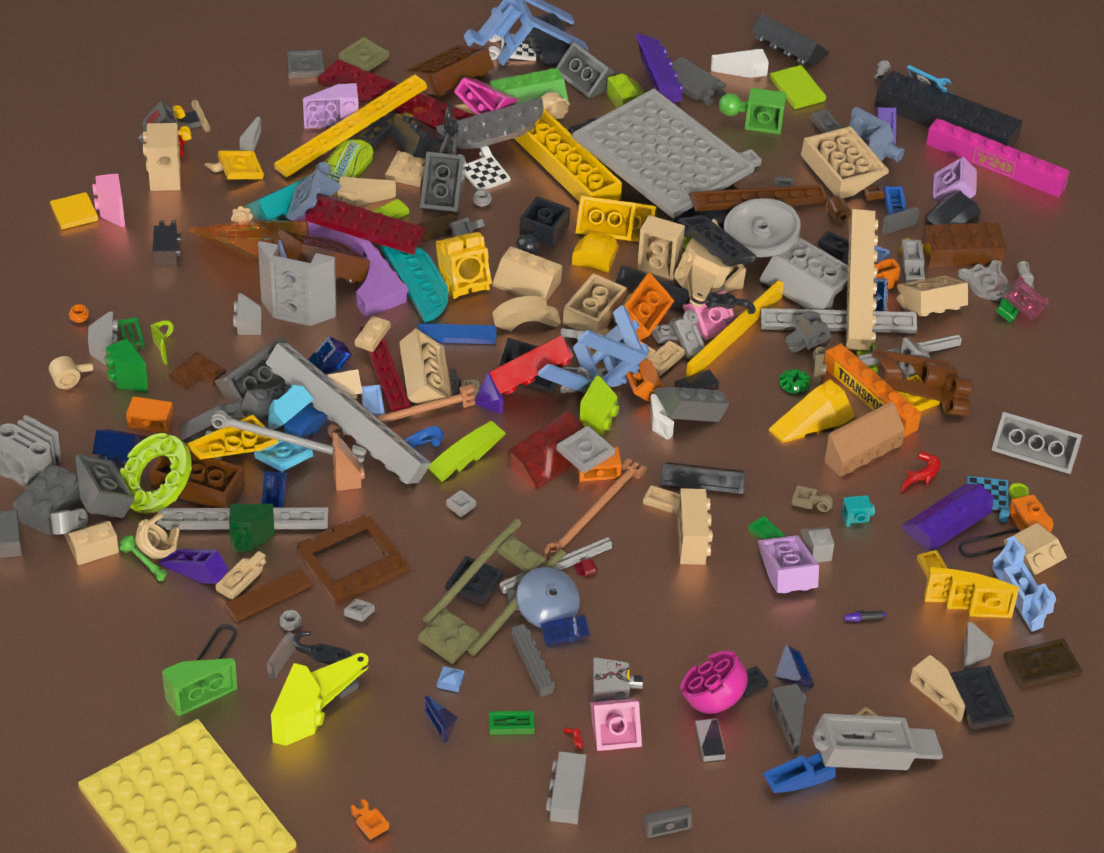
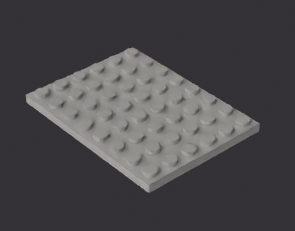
[572,89,755,218]

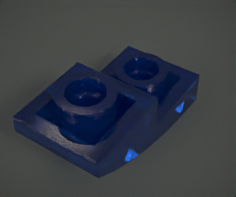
[540,615,591,647]

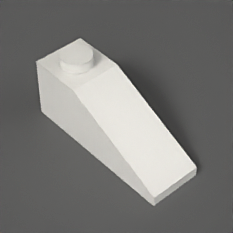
[710,49,769,78]

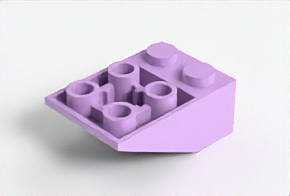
[303,83,358,128]

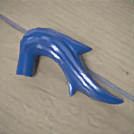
[403,426,444,448]

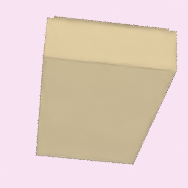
[643,485,680,515]

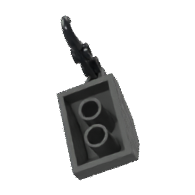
[420,104,465,213]

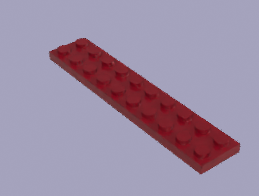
[318,59,476,131]

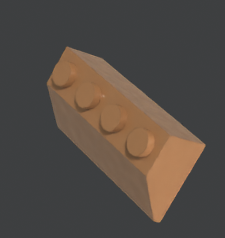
[824,401,905,477]

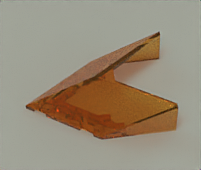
[189,220,309,264]

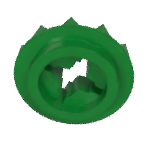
[779,368,811,394]

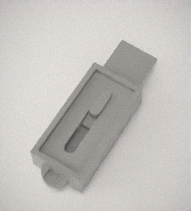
[812,713,943,770]

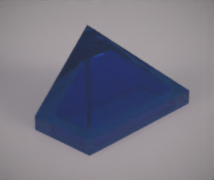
[775,645,815,688]
[424,696,458,743]

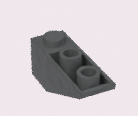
[240,386,290,421]

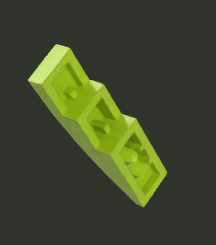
[428,421,506,482]

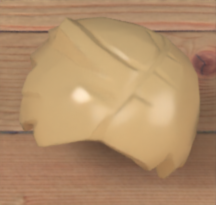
[542,92,569,120]

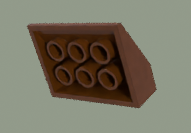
[403,45,494,96]
[278,229,370,283]

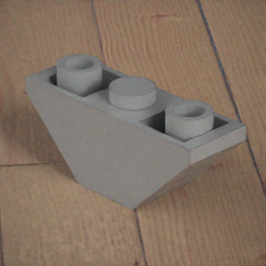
[88,312,118,366]

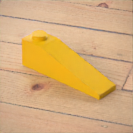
[769,379,856,443]

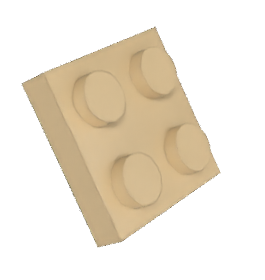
[386,151,426,187]

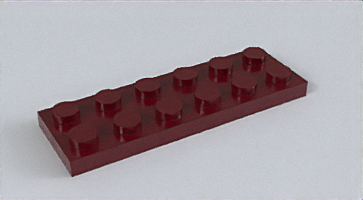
[306,195,426,255]

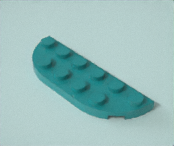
[381,245,449,323]

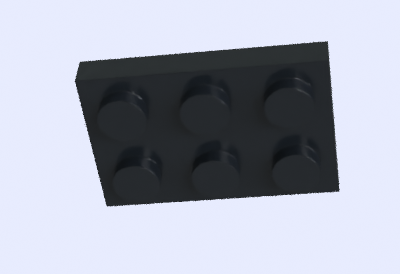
[950,665,1014,730]

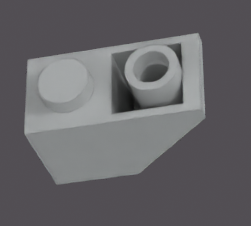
[233,294,262,335]

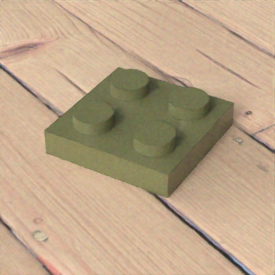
[339,37,389,71]

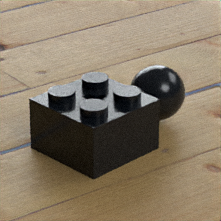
[516,196,570,255]

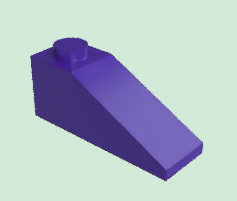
[160,549,229,584]

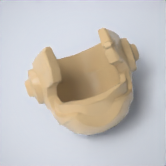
[135,513,180,559]

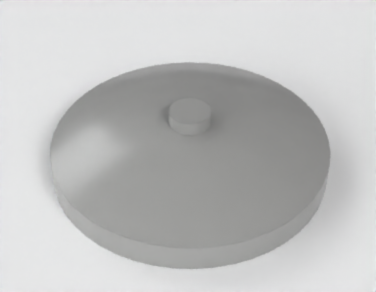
[724,198,801,257]

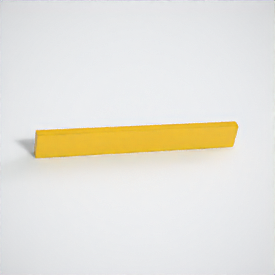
[686,280,784,377]

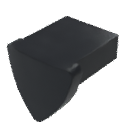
[743,666,768,697]

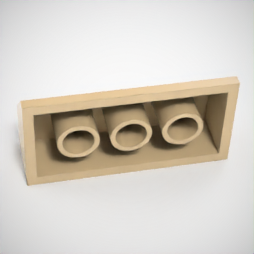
[399,329,452,405]

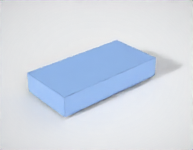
[361,385,385,417]

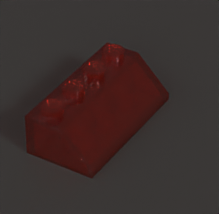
[507,411,585,490]

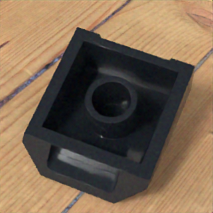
[925,190,980,225]

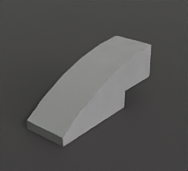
[902,239,925,283]

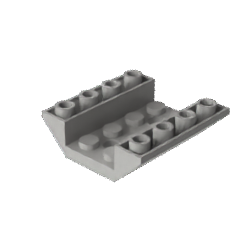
[760,237,848,310]
[258,241,337,326]

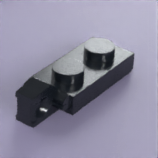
[359,111,399,148]

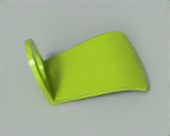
[151,320,173,365]

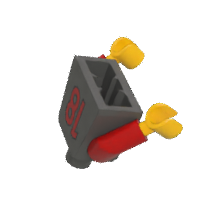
[138,100,191,144]

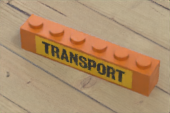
[824,343,921,437]

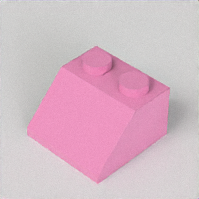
[92,173,125,227]
[590,698,642,751]

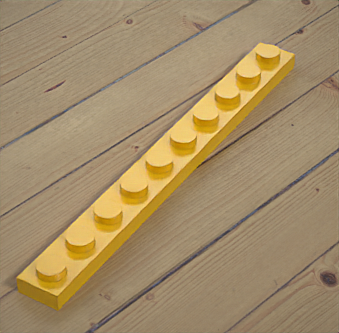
[274,75,427,177]

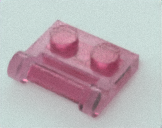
[1003,275,1050,322]

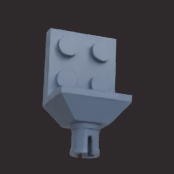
[849,107,904,162]
[287,162,341,221]

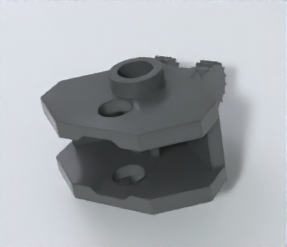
[785,311,832,353]

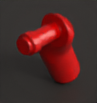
[564,727,584,750]

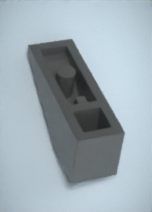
[179,402,242,443]
[770,683,807,754]

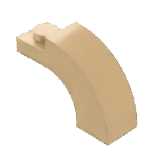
[492,296,561,332]

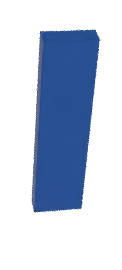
[418,324,496,344]

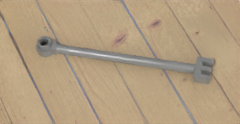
[211,410,367,467]

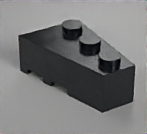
[389,113,445,158]

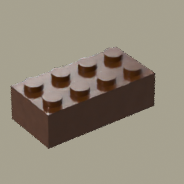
[921,222,1006,267]
[150,450,245,508]

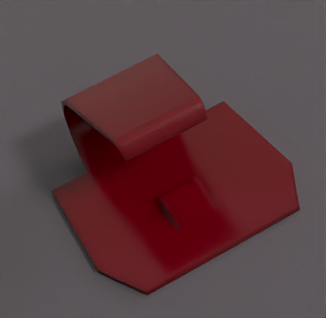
[574,558,598,577]

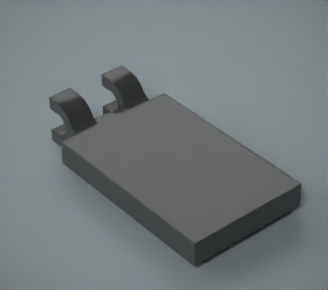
[671,57,726,105]

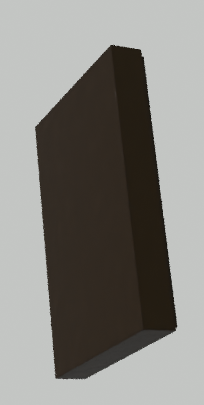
[1003,638,1082,690]

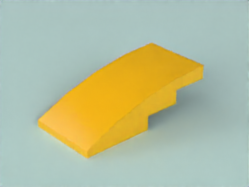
[924,567,1019,618]

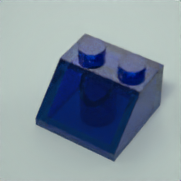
[92,429,147,464]

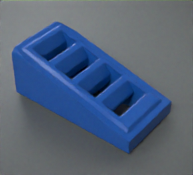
[883,186,907,215]

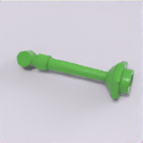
[119,535,167,581]

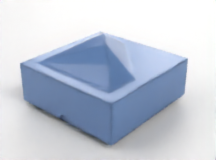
[437,666,465,693]

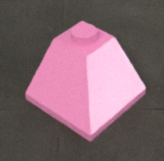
[682,290,735,340]

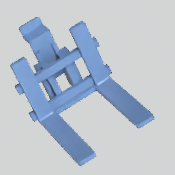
[463,0,589,65]
[538,305,649,394]

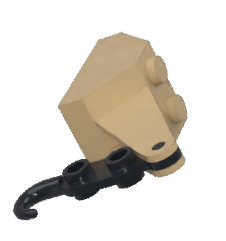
[674,238,756,314]

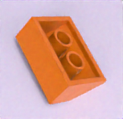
[623,272,674,341]

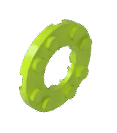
[120,433,192,513]

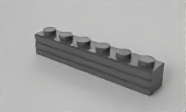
[511,624,555,697]

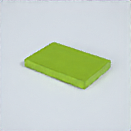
[770,65,826,109]

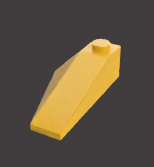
[187,415,278,459]

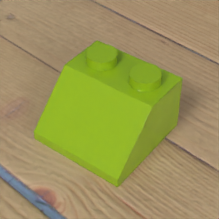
[607,73,646,108]
[579,375,619,437]

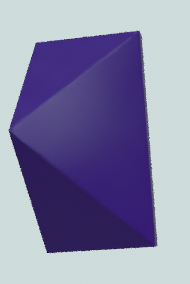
[475,371,503,414]

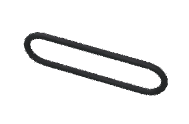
[959,528,1020,557]
[196,624,237,661]

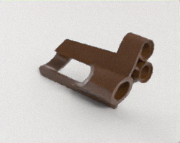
[871,349,973,417]

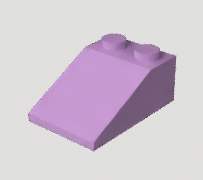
[758,535,819,593]

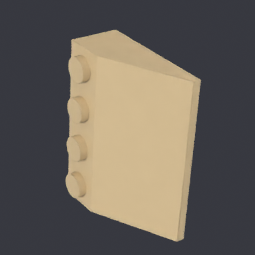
[801,126,889,198]

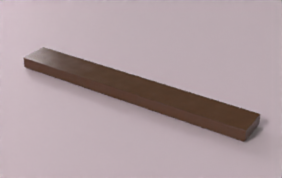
[690,184,828,211]

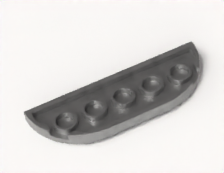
[436,97,544,149]

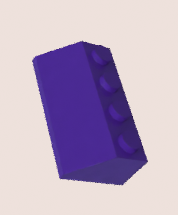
[636,33,684,103]
[901,484,994,552]

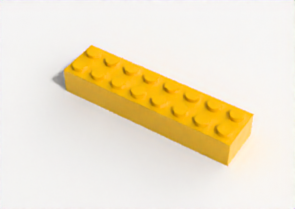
[514,109,622,202]

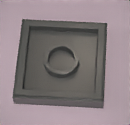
[287,50,324,79]

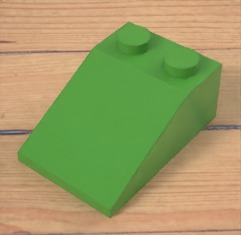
[162,658,237,717]

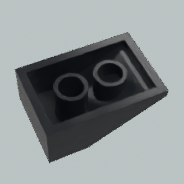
[524,13,571,67]

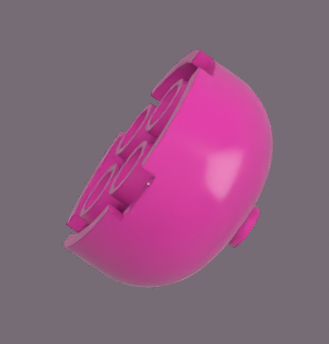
[680,651,748,714]

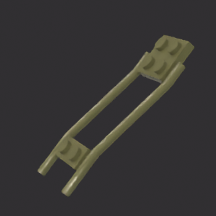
[418,519,566,664]

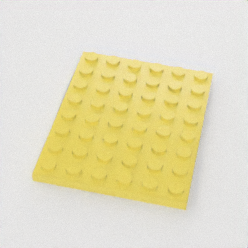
[78,719,296,853]

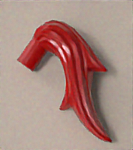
[900,451,941,492]

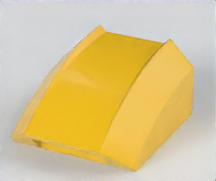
[572,231,619,273]

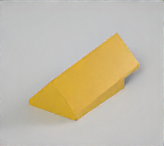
[575,196,656,242]

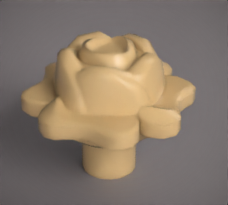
[231,206,254,229]

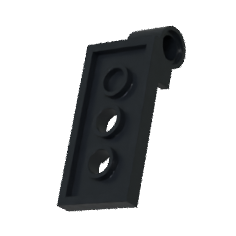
[678,215,757,266]

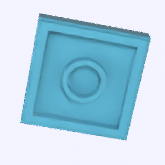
[254,440,313,472]

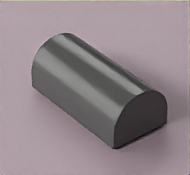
[642,805,692,838]

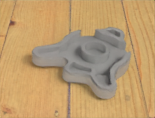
[958,260,1009,302]

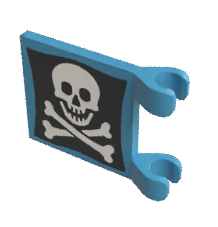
[907,65,954,94]

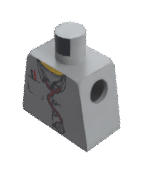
[592,658,643,702]

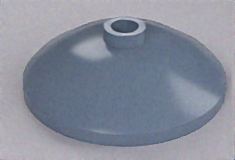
[516,567,580,630]

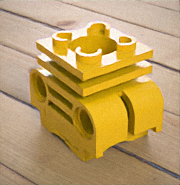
[435,232,492,299]

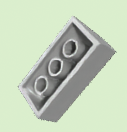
[991,412,1083,474]

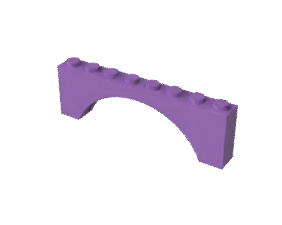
[294,197,408,318]

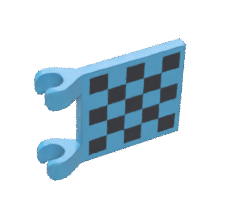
[967,476,1009,523]

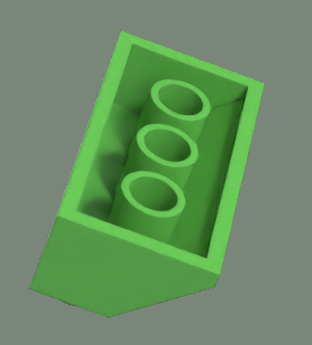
[490,68,569,105]

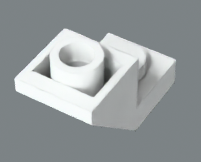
[650,393,674,440]

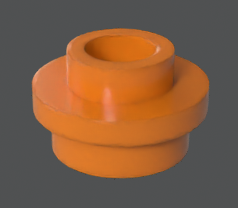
[69,304,89,322]

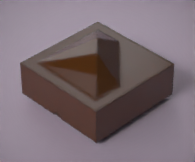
[863,185,885,201]

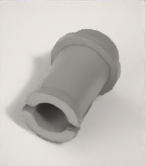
[875,60,891,83]

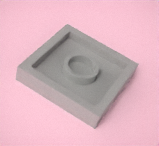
[557,426,615,474]

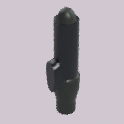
[449,368,461,396]

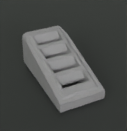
[239,117,261,151]

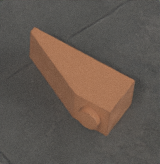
[332,433,365,491]

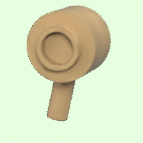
[48,356,93,389]

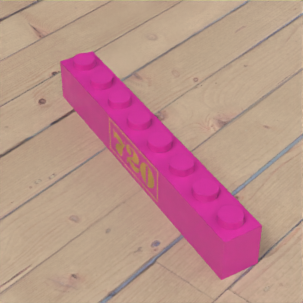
[926,118,1070,198]

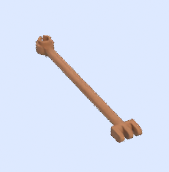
[328,385,475,439]
[544,458,647,560]

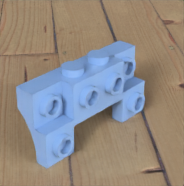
[992,536,1056,632]

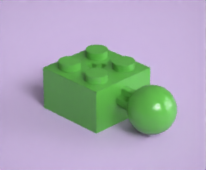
[719,88,787,134]

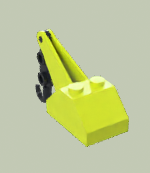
[271,631,369,746]

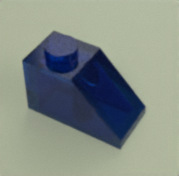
[308,336,352,374]
[262,470,289,508]

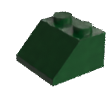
[229,504,275,552]

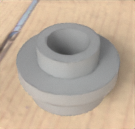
[473,189,491,207]
[280,610,302,631]

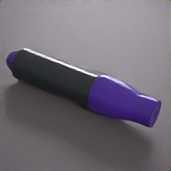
[843,610,886,622]

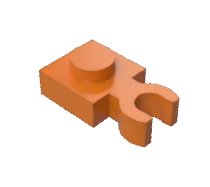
[351,799,389,840]

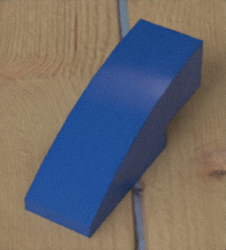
[284,402,328,439]
[763,753,836,793]

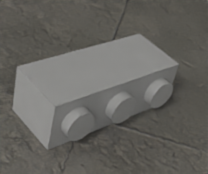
[546,751,587,824]

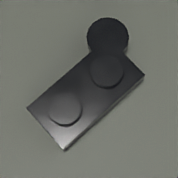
[818,231,849,264]

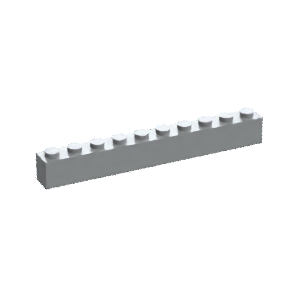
[266,343,431,484]

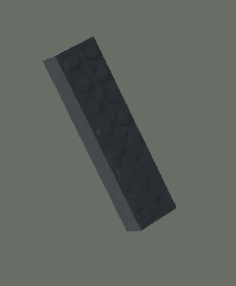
[875,71,1023,147]

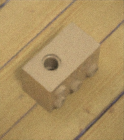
[143,123,181,191]

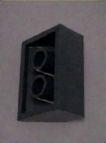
[499,338,566,393]

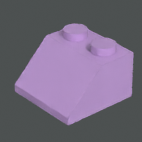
[933,157,977,200]

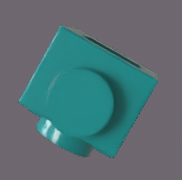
[841,495,875,527]

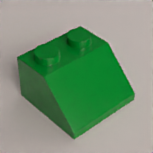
[104,339,149,393]

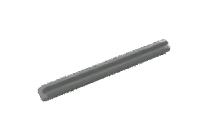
[858,334,962,366]
[499,537,612,594]

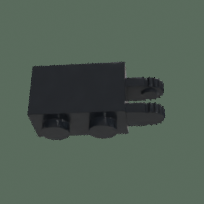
[152,220,181,266]

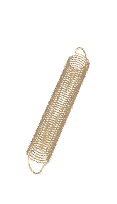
[191,98,210,133]

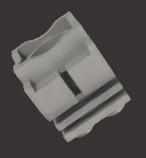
[0,415,62,489]

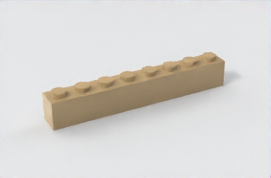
[846,209,878,351]

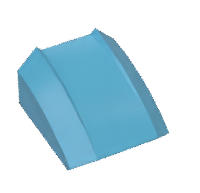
[268,385,314,430]

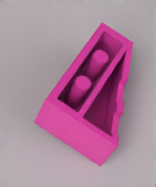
[454,78,519,115]

